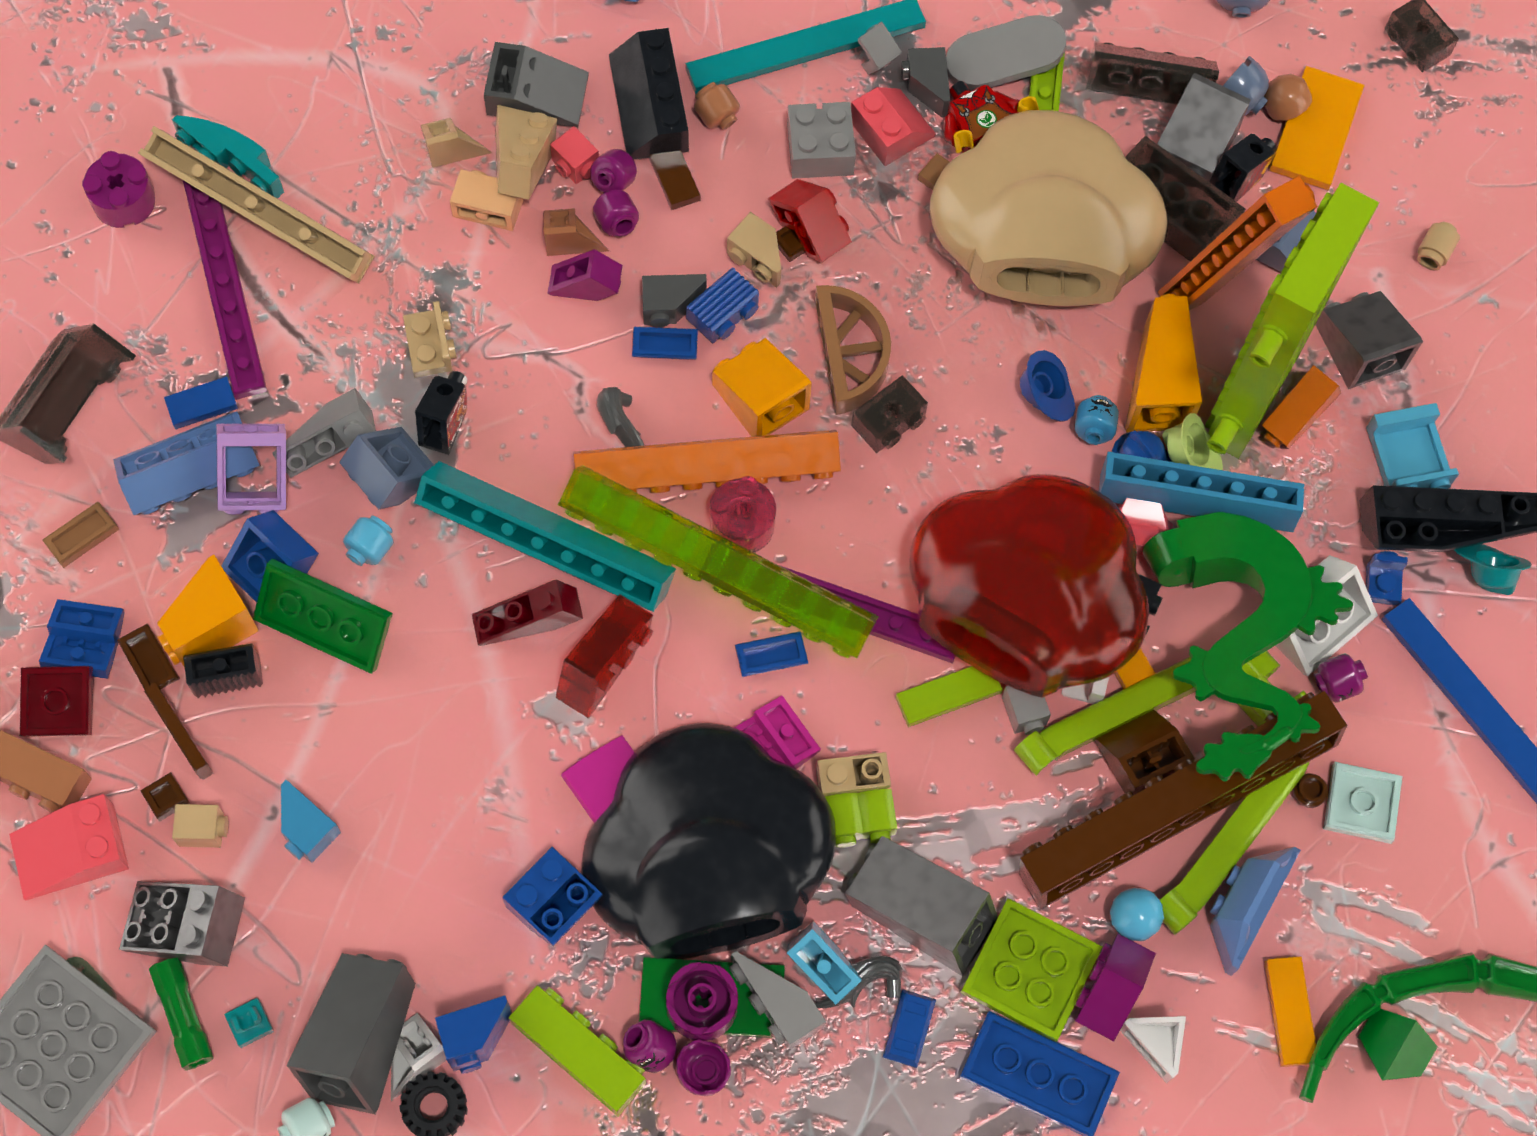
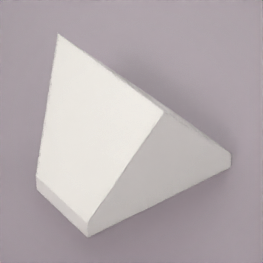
[391,1013,446,1101]
[1120,1016,1186,1084]

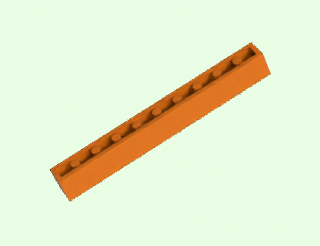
[1158,176,1318,310]

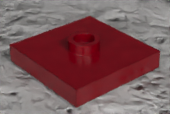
[20,666,93,737]

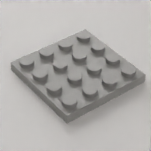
[0,945,157,1136]

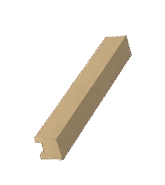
[138,126,375,283]

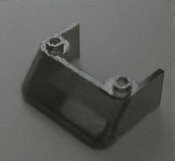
[0,323,136,464]

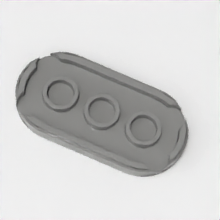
[946,15,1066,90]

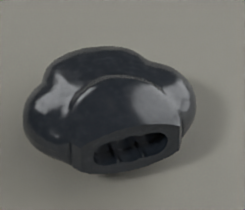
[581,723,836,959]

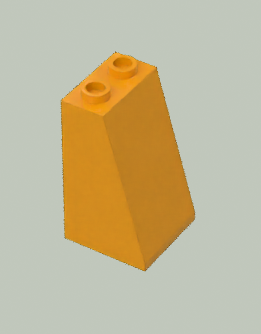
[1125,294,1202,433]

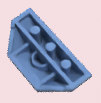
[1210,847,1301,976]

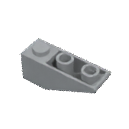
[273,388,376,478]
[729,951,826,1050]

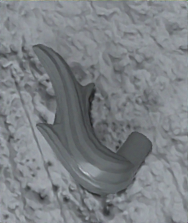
[597,387,644,447]
[814,956,902,1008]

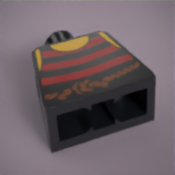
[1206,134,1276,208]

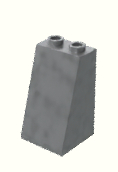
[845,836,998,976]

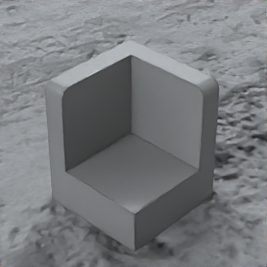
[858,21,902,75]

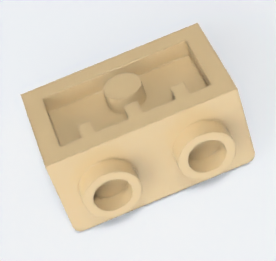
[403,301,457,378]

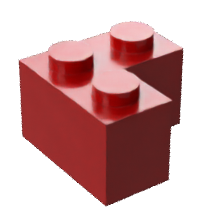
[768,179,852,262]

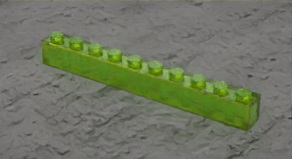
[558,465,879,658]

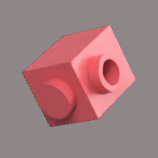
[550,126,599,184]

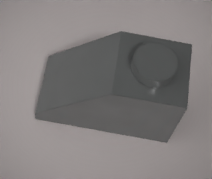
[901,47,950,117]
[642,274,707,327]

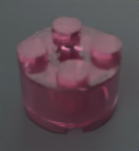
[710,476,776,554]

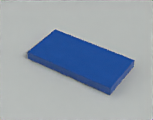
[959,1011,1120,1136]

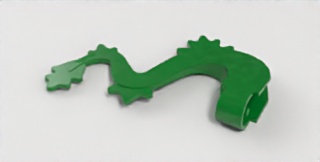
[1142,512,1353,781]

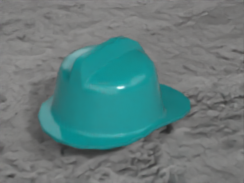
[1454,544,1532,595]

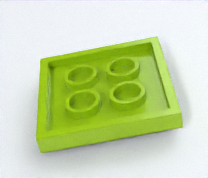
[961,898,1103,1042]

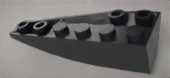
[1359,485,1537,552]

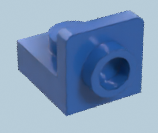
[1366,551,1408,606]

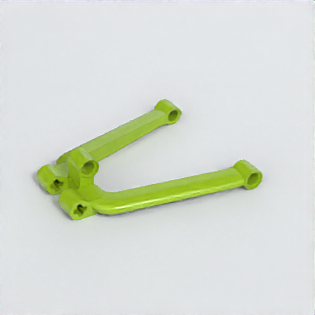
[1014,651,1309,935]

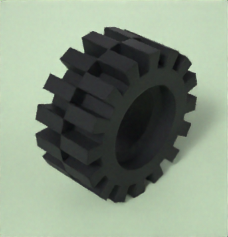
[399,1072,468,1136]

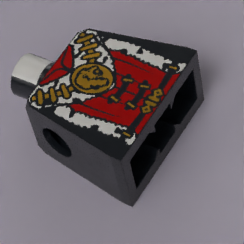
[415,371,468,455]

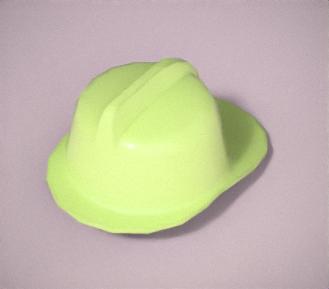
[1162,413,1223,470]

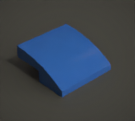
[39,599,124,679]

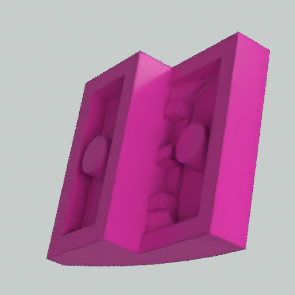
[734,695,821,769]
[561,735,635,823]

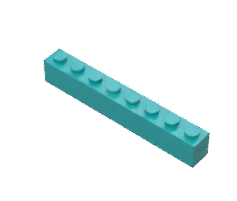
[414,461,676,612]

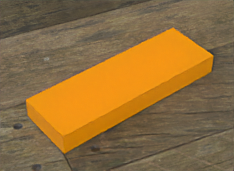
[1264,956,1316,1067]

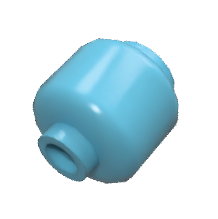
[343,515,394,566]

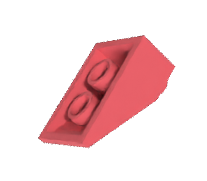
[9,794,129,901]

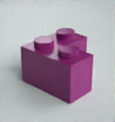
[1075,934,1156,1041]

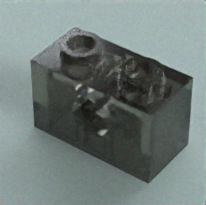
[1385,0,1459,72]
[851,375,928,453]

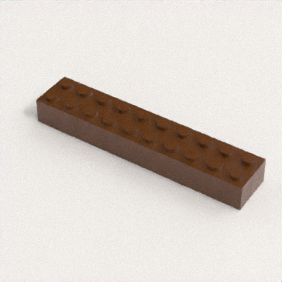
[1019,690,1348,910]

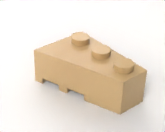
[495,105,557,200]

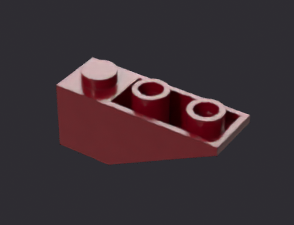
[472,580,583,646]

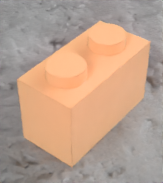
[450,169,524,231]

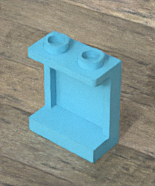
[1366,403,1459,489]

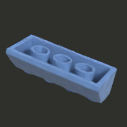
[113,411,260,515]

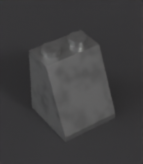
[1151,73,1251,188]
[1316,291,1423,389]

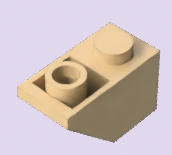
[727,211,781,288]
[816,752,891,796]

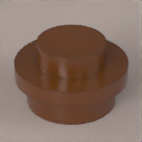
[1293,773,1328,808]

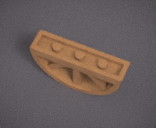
[815,285,891,415]

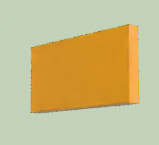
[1269,66,1364,190]

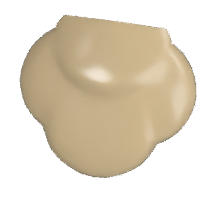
[930,110,1167,306]

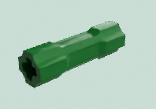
[149,957,214,1070]

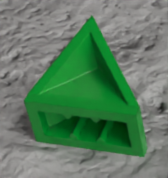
[1357,1009,1438,1081]

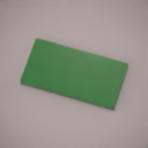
[253,559,393,674]
[639,957,785,1038]

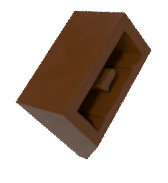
[1095,710,1195,795]

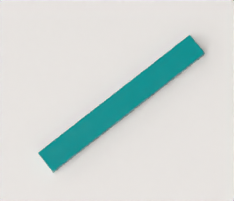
[686,0,926,94]

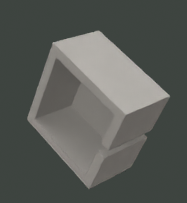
[787,102,856,179]

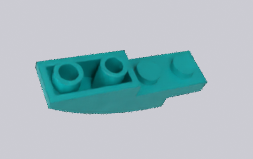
[172,115,284,198]

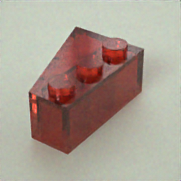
[555,594,653,718]

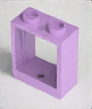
[216,424,286,515]

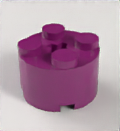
[82,151,155,228]
[666,962,738,1041]

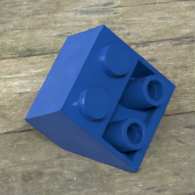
[502,847,603,947]

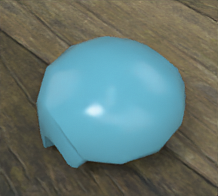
[1110,888,1164,941]

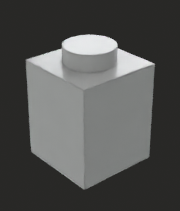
[1002,678,1051,735]

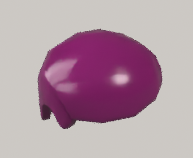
[676,1039,731,1096]

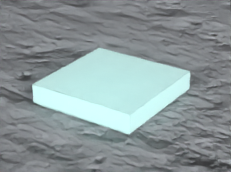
[1323,762,1403,844]

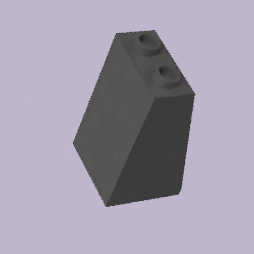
[287,953,416,1114]

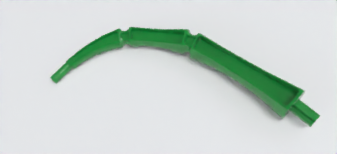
[1299,952,1537,1103]

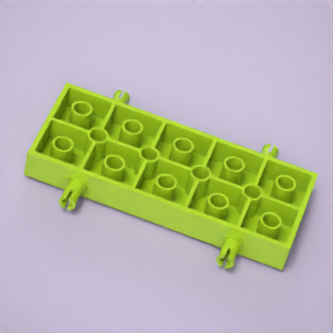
[1205,183,1379,459]

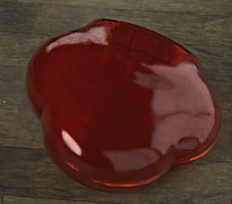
[909,474,1149,698]

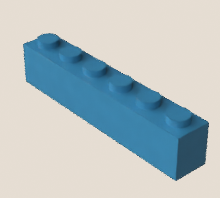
[1098,452,1304,532]

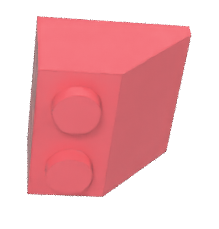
[851,87,936,166]

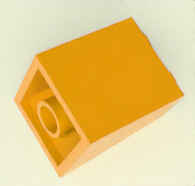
[712,338,812,437]
[157,555,259,668]

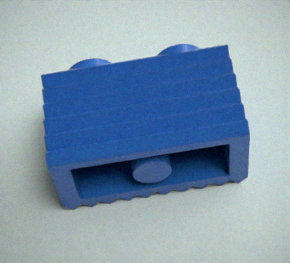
[686,267,759,344]

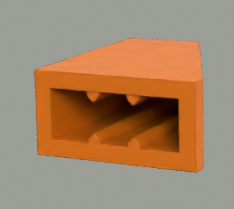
[1262,365,1341,449]

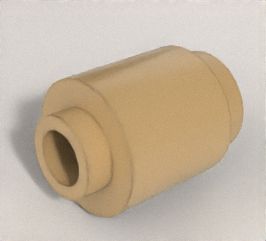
[1417,222,1460,270]

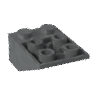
[484,42,589,127]

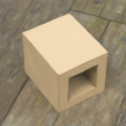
[172,804,229,848]

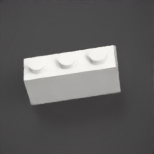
[1276,555,1378,676]

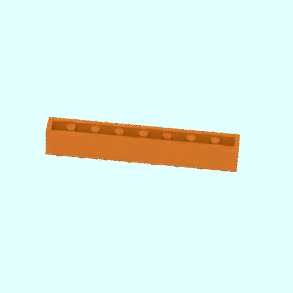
[574,430,841,499]

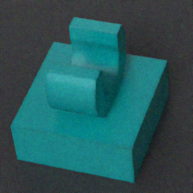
[224,998,274,1048]

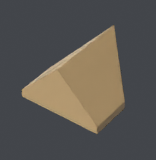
[421,118,492,168]

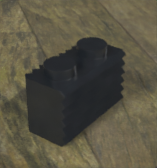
[183,643,263,698]

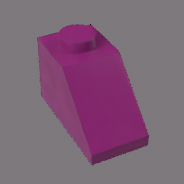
[548,249,623,301]

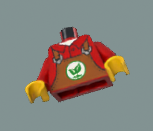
[944,81,1039,153]

